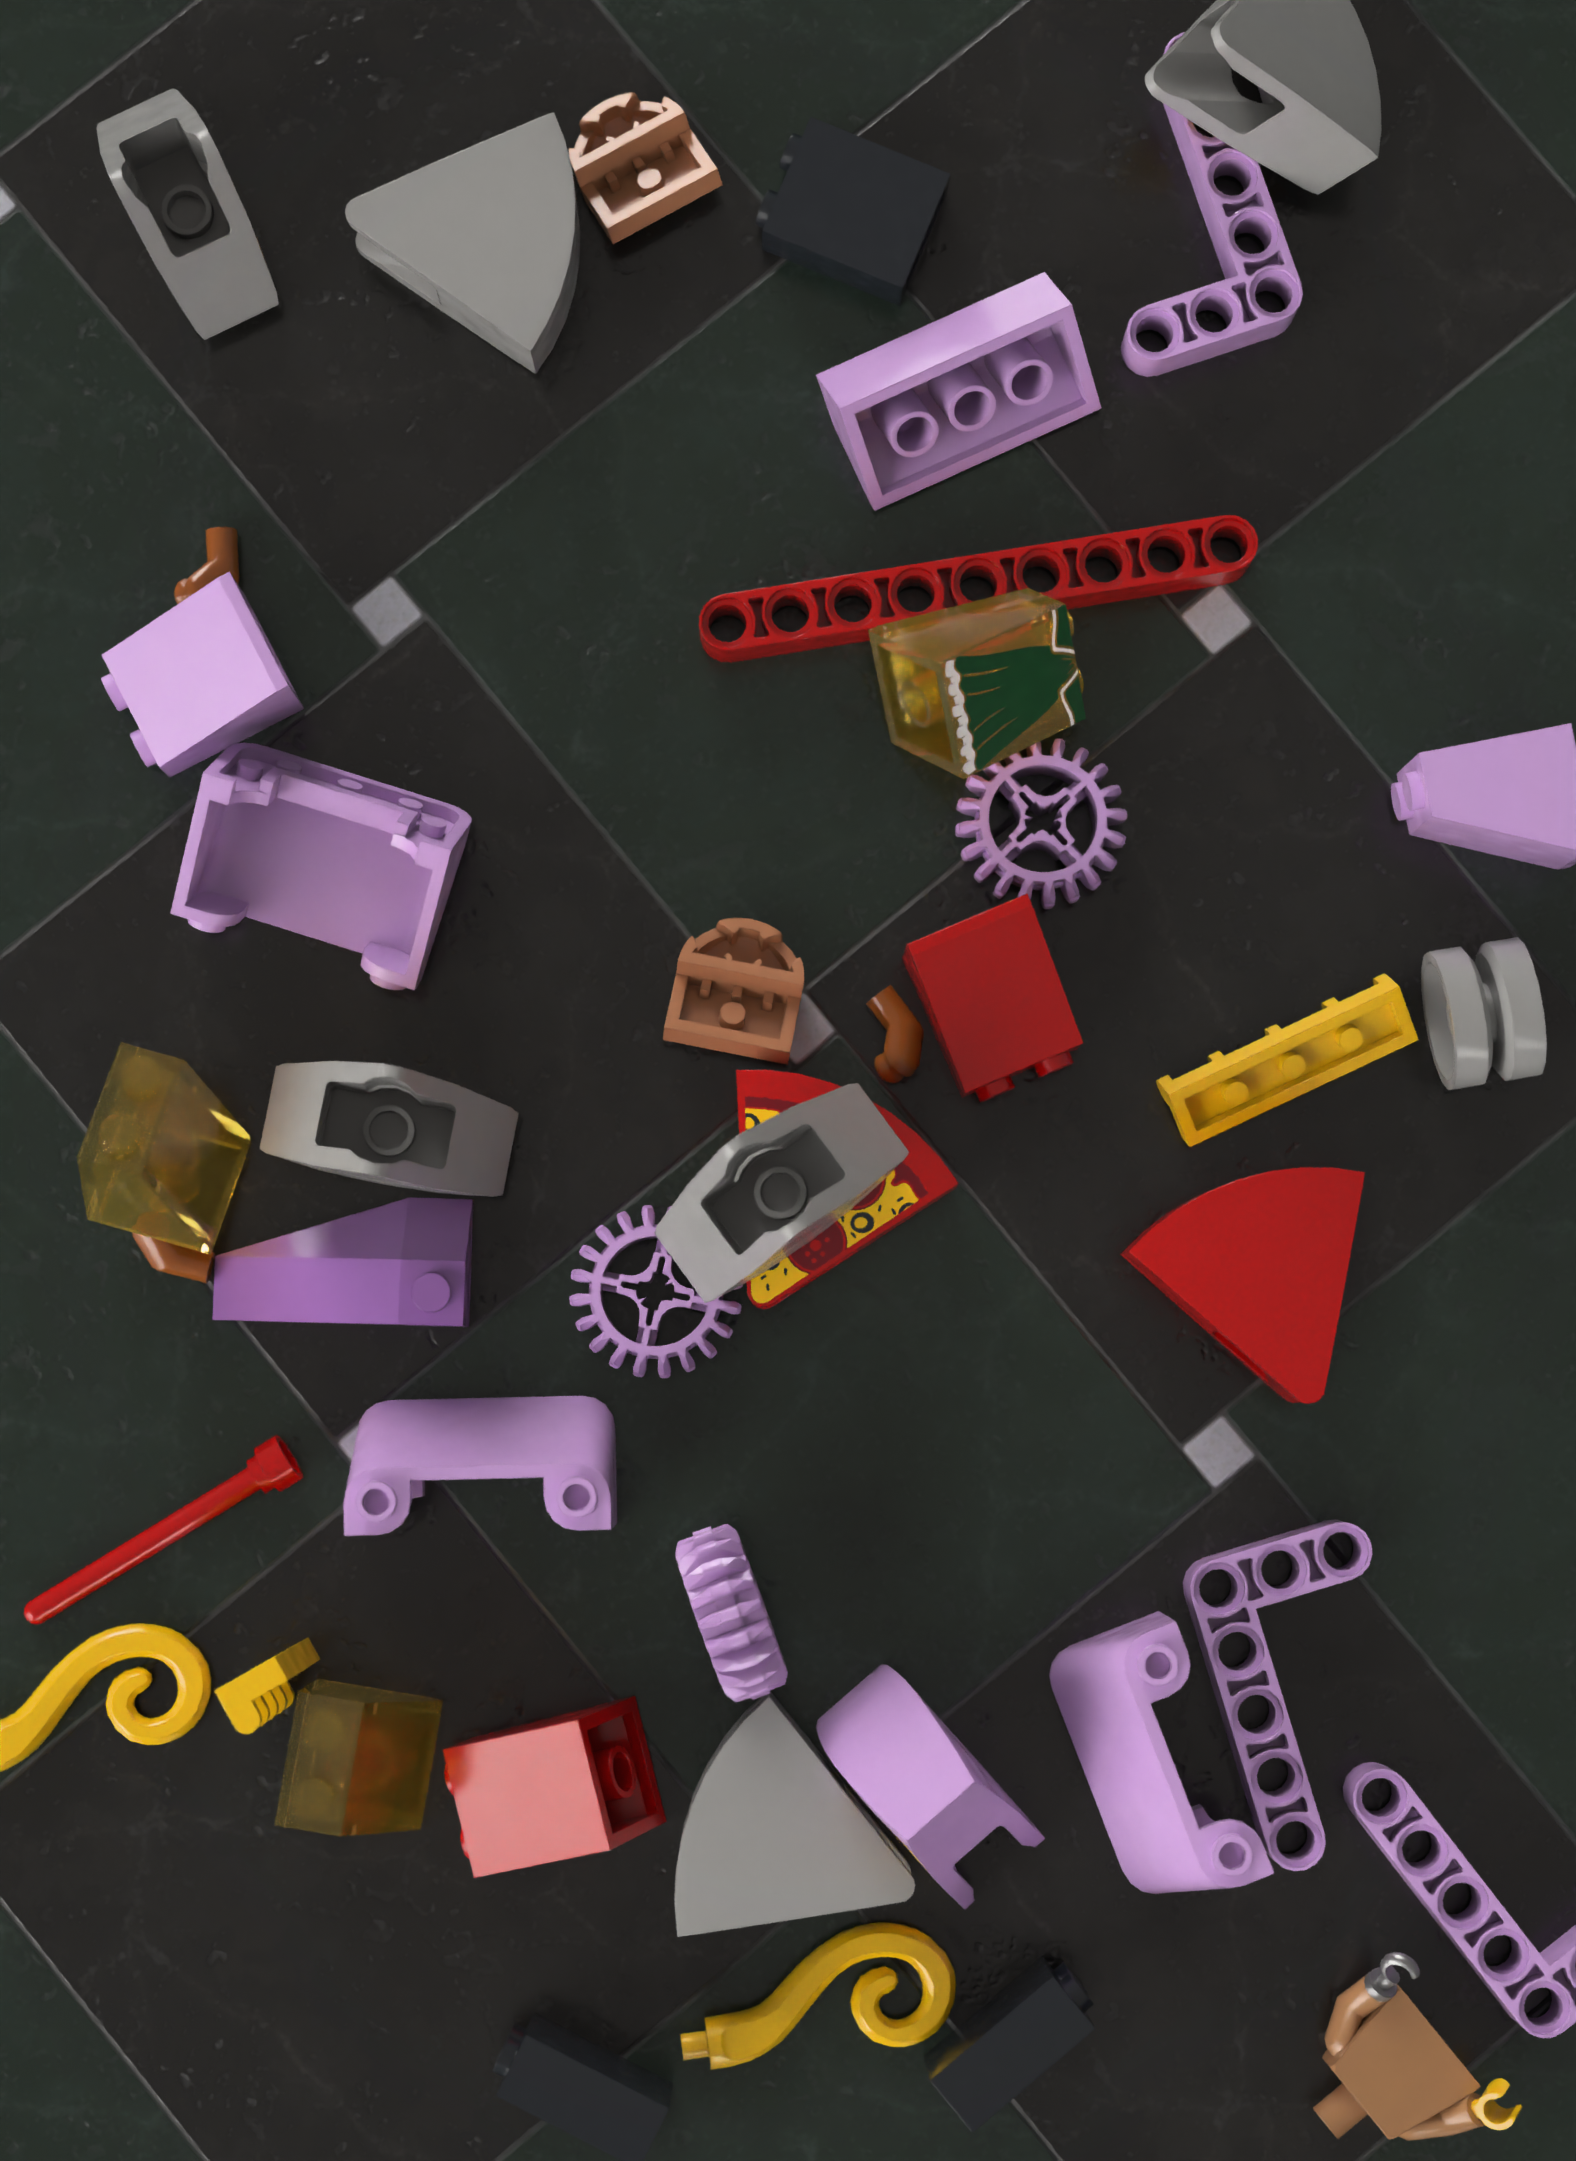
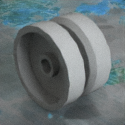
[1421,937,1547,1091]

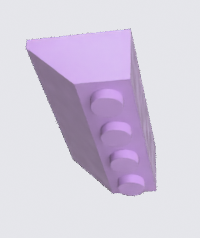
[816,272,1101,511]

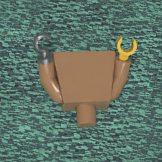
[1313,1952,1522,2141]

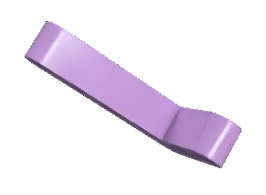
[1121,32,1303,377]
[1183,1520,1372,1871]
[1343,1762,1576,2038]

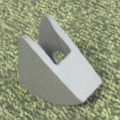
[1145,0,1382,195]
[96,88,279,340]
[345,112,580,374]
[260,1061,519,1197]
[654,1083,909,1303]
[675,1691,915,1937]

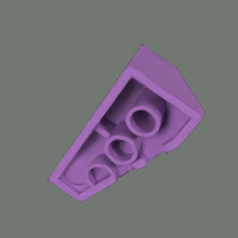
[212,1198,473,1327]

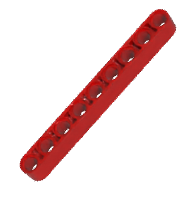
[699,515,1258,662]

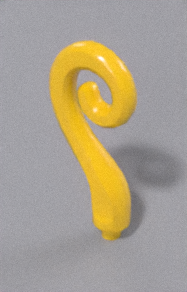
[0,1623,211,1772]
[680,1922,956,2070]

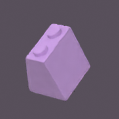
[101,572,304,778]
[1391,723,1576,870]

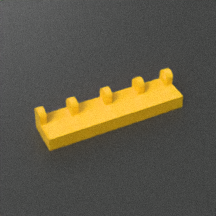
[1156,973,1419,1147]
[215,1637,320,1734]

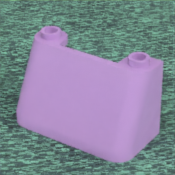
[170,743,472,990]
[344,1396,617,1536]
[1049,1611,1274,1894]

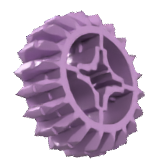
[955,737,1127,909]
[569,1205,743,1378]
[675,1524,788,1703]

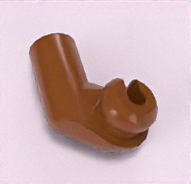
[174,527,240,604]
[866,985,924,1083]
[132,1203,215,1283]

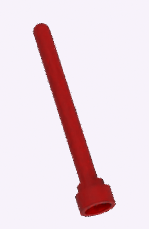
[24,1435,303,1625]

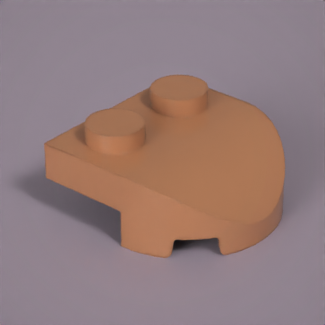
[569,93,723,244]
[663,918,804,1065]

